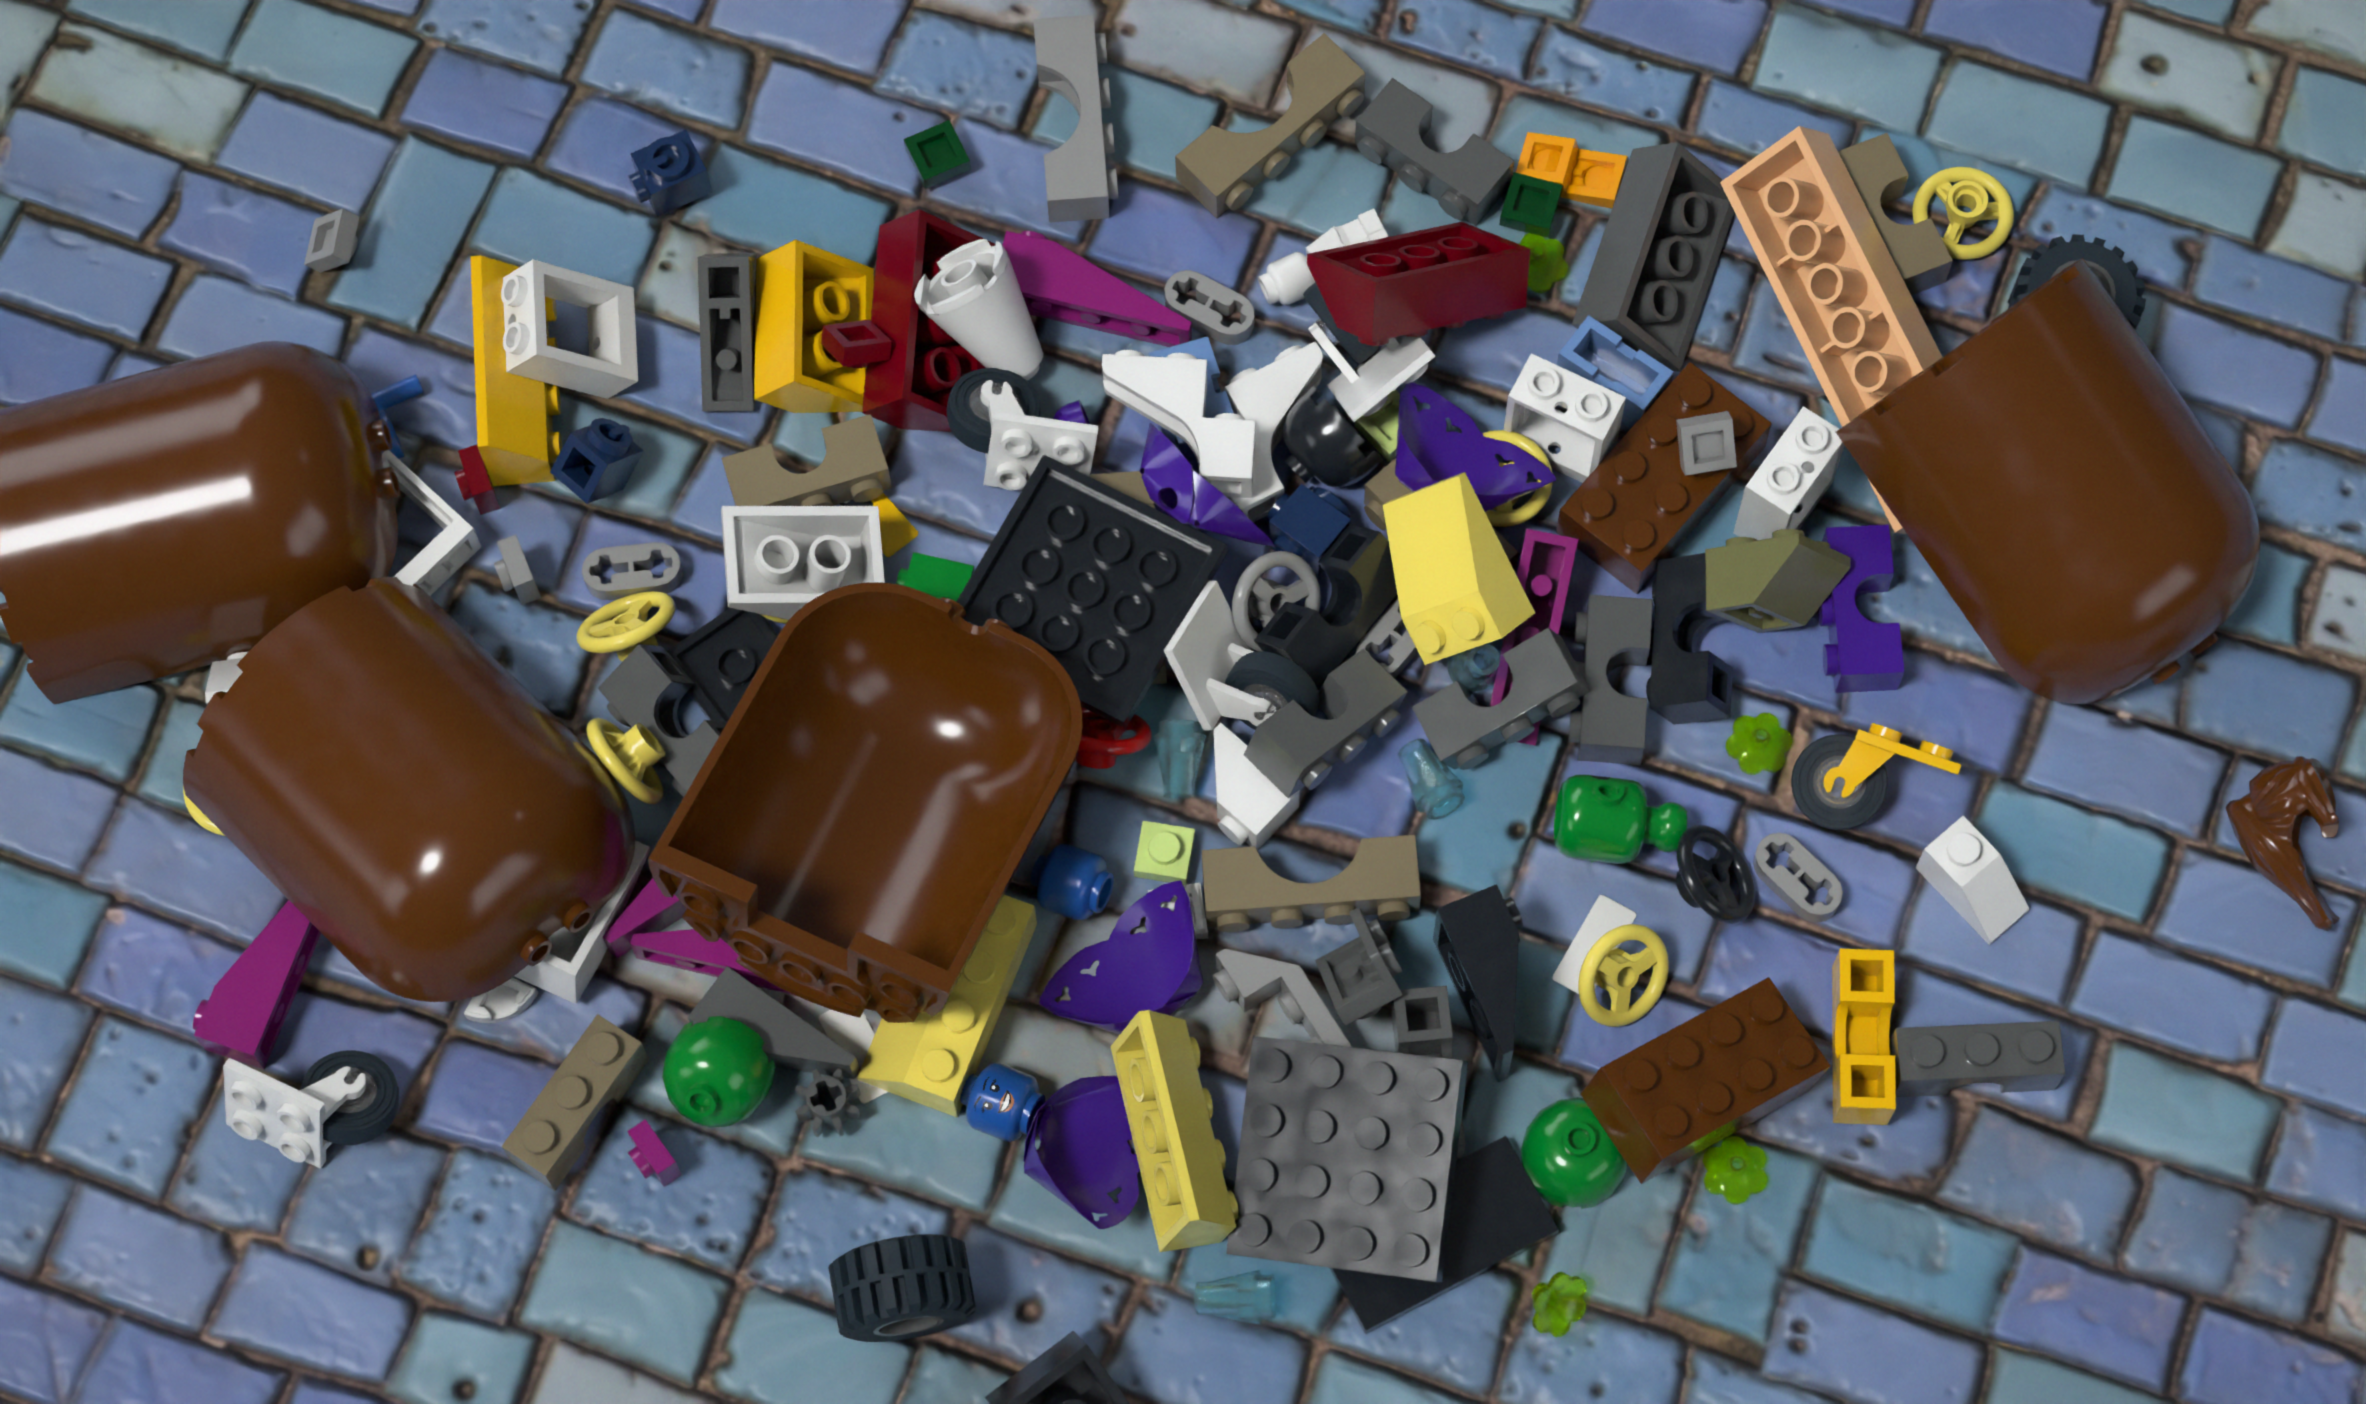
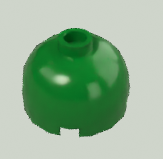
[662,1016,775,1128]
[1521,1097,1628,1209]

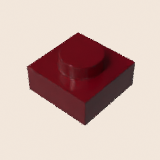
[821,320,891,368]
[454,444,500,515]

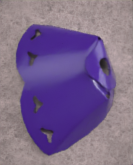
[1395,382,1556,512]
[1140,423,1275,547]
[1039,881,1204,1035]
[1023,1076,1140,1229]

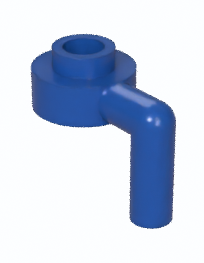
[371,374,424,459]

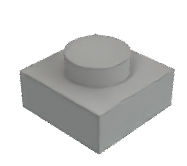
[304,209,360,273]
[1676,411,1737,476]
[494,534,541,605]

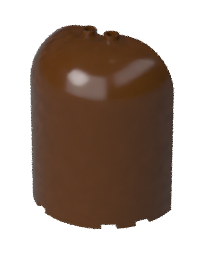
[1836,258,2260,704]
[0,341,400,705]
[183,577,635,1002]
[648,582,1082,1023]

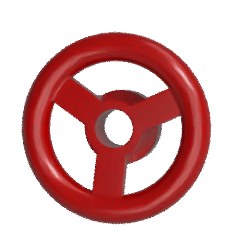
[1075,707,1152,769]

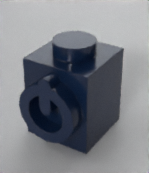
[628,129,712,217]
[550,418,644,504]
[1267,483,1351,576]

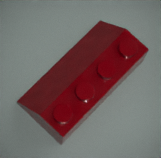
[862,209,996,432]
[1307,222,1531,346]

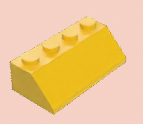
[470,255,563,486]

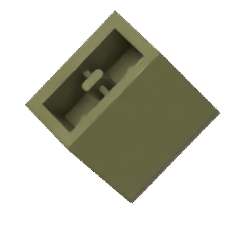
[1705,529,1851,633]

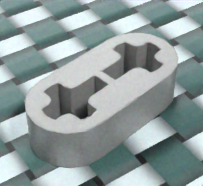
[1164,270,1255,345]
[582,542,683,600]
[1356,599,1418,679]
[1753,833,1843,923]

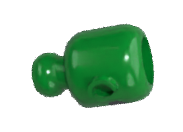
[1554,774,1687,864]

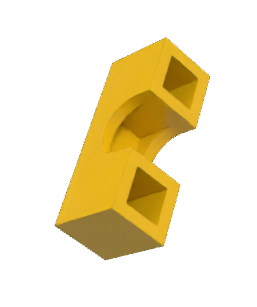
[1832,948,1896,1125]

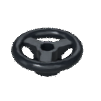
[1676,825,1755,924]

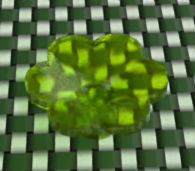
[1520,233,1568,293]
[1725,713,1792,775]
[1702,1136,1768,1205]
[1532,1272,1587,1337]

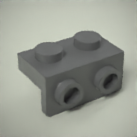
[1315,907,1403,1026]

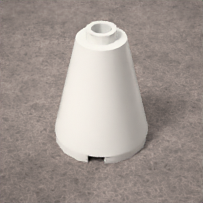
[914,239,1043,380]

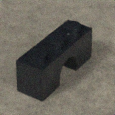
[1254,524,1398,690]
[1646,553,1733,725]

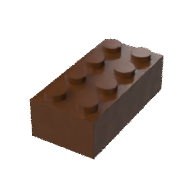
[1556,362,1772,594]
[1580,977,1831,1184]

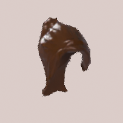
[2225,756,2340,931]

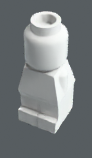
[1258,209,1388,305]

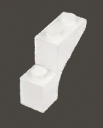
[1225,341,1323,523]
[1102,350,1255,498]

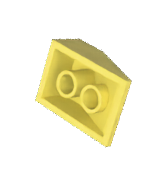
[1383,472,1535,665]

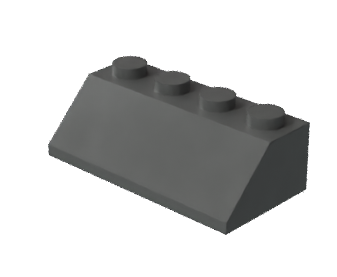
[1572,142,1734,371]

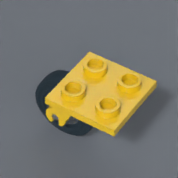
[1791,723,1961,830]

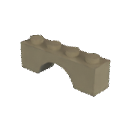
[1175,33,1366,218]
[1201,835,1421,932]

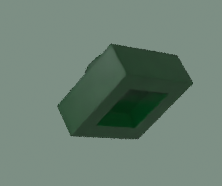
[903,120,971,189]
[1499,172,1563,238]

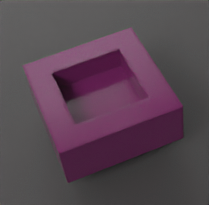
[627,1119,682,1187]

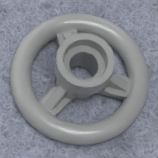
[1232,551,1321,652]

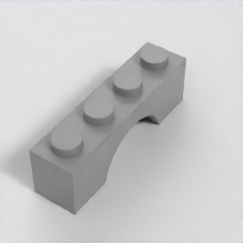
[1033,15,1118,223]

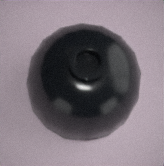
[1283,385,1384,488]

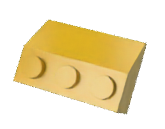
[754,239,874,413]

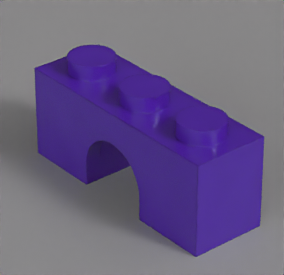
[1818,524,1905,693]

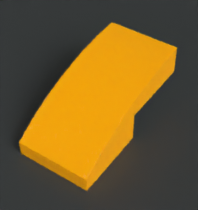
[1516,132,1629,208]

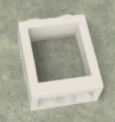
[501,259,638,399]
[1504,353,1626,483]
[1733,406,1844,540]
[382,450,482,596]

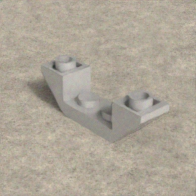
[1213,948,1352,1047]

